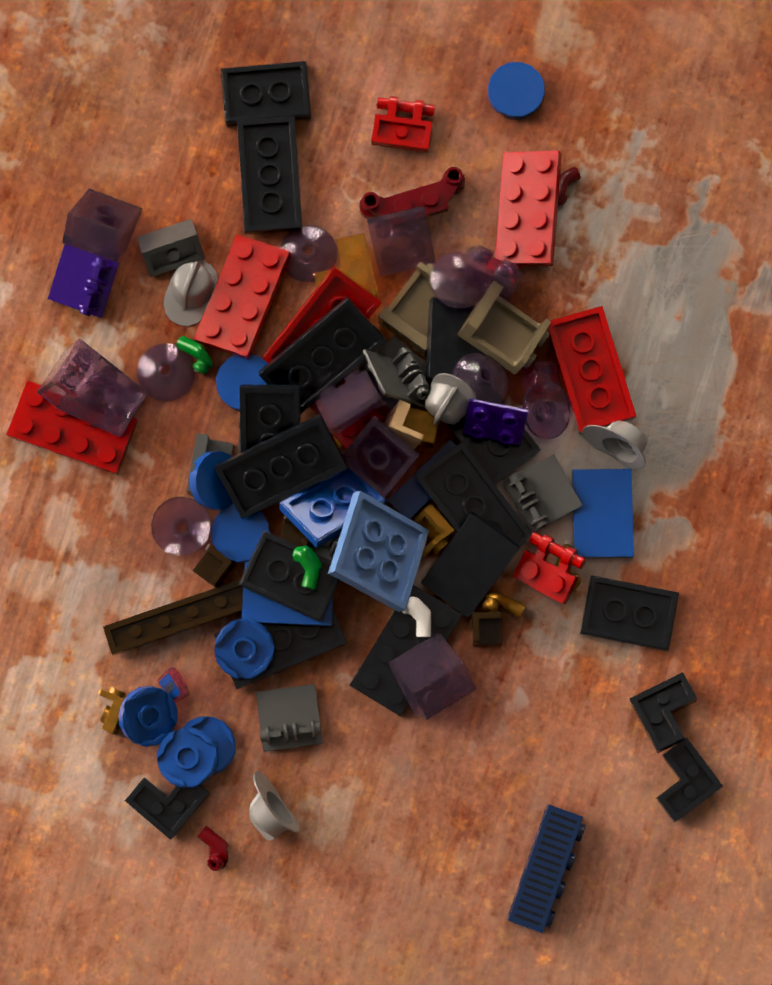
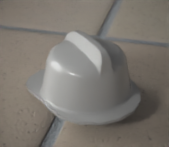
[164,260,218,326]
[425,373,476,425]
[582,421,649,469]
[249,771,300,841]

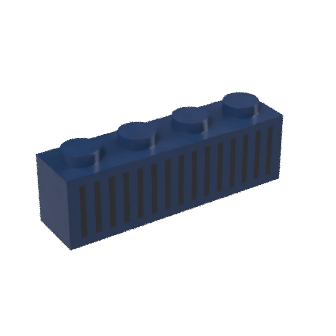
[507,804,586,933]

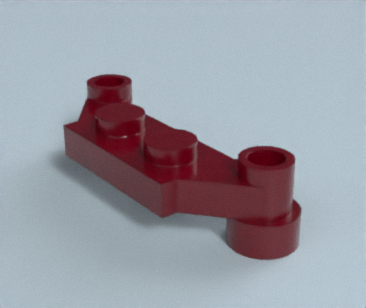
[359,167,465,228]

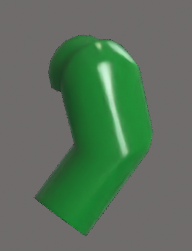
[176,335,213,375]
[292,546,322,590]

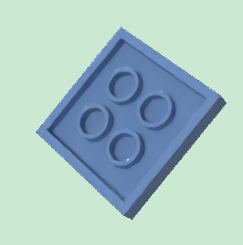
[328,491,429,612]

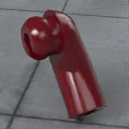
[558,166,581,206]
[197,825,228,871]

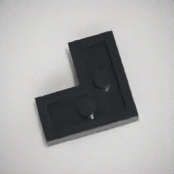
[629,672,697,754]
[656,737,723,822]
[125,777,210,840]

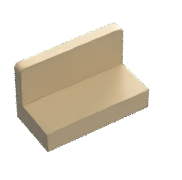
[378,400,424,454]

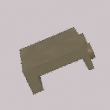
[378,262,467,356]
[457,281,551,375]

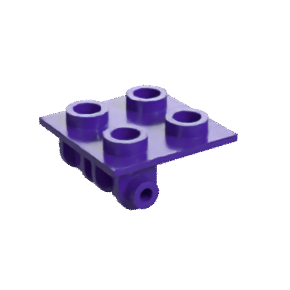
[48,244,119,318]
[463,398,529,445]

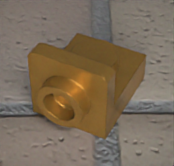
[98,687,126,735]

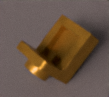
[414,504,454,557]

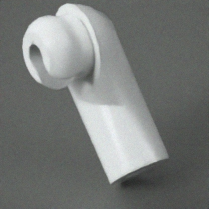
[402,596,431,638]

